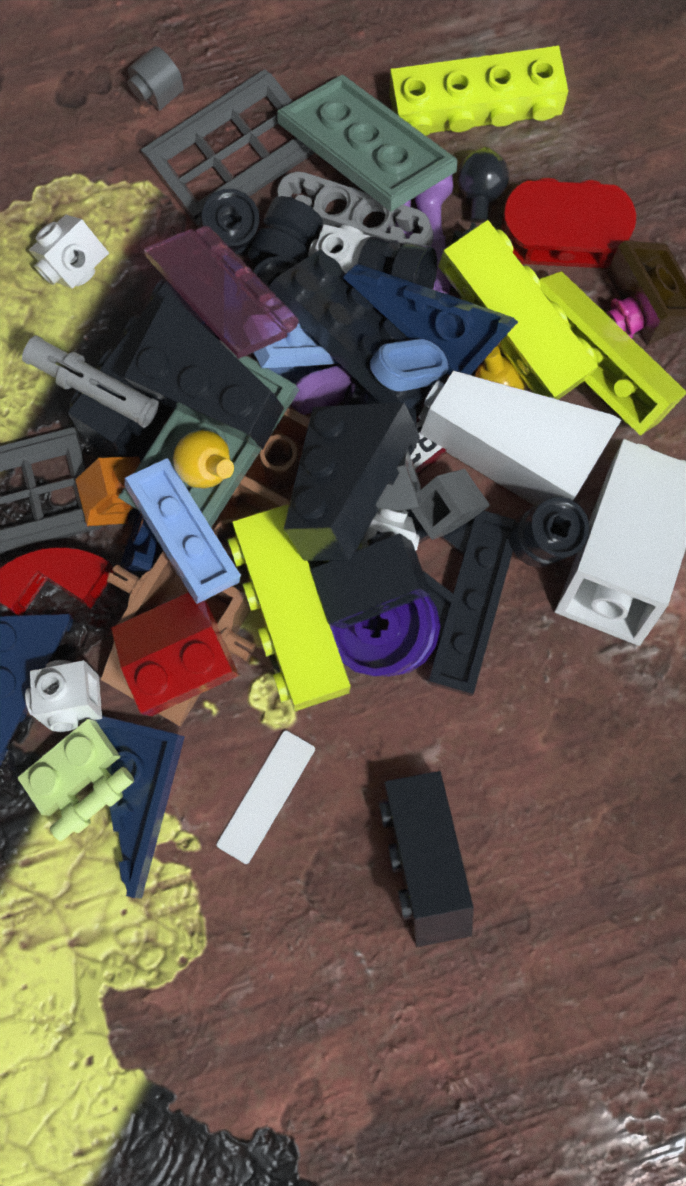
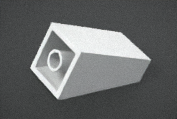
[418,371,621,506]
[555,439,686,646]

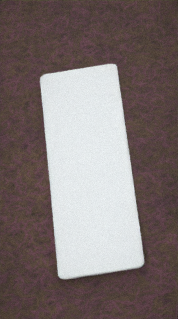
[217,731,315,864]

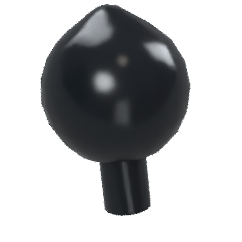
[457,147,509,223]

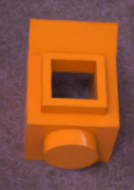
[75,456,141,527]

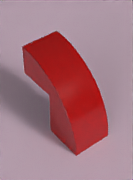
[0,548,115,616]

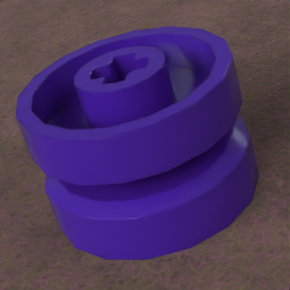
[330,595,440,677]

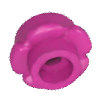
[606,297,645,338]

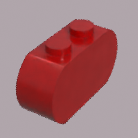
[500,178,636,268]

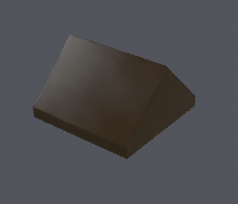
[607,241,686,346]

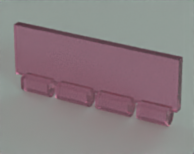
[144,226,299,359]

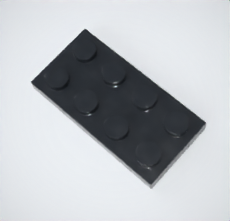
[266,249,448,412]

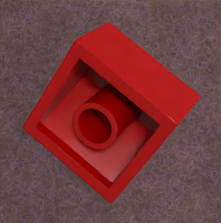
[112,592,240,716]

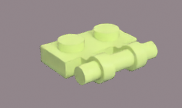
[18,719,134,841]

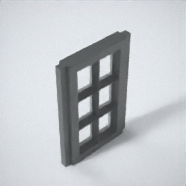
[141,69,315,228]
[0,427,101,555]

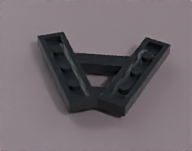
[308,489,515,696]

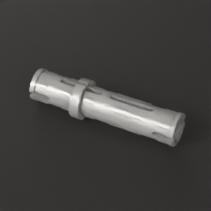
[22,335,159,428]

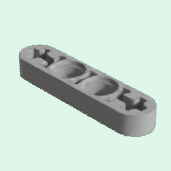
[278,172,434,246]

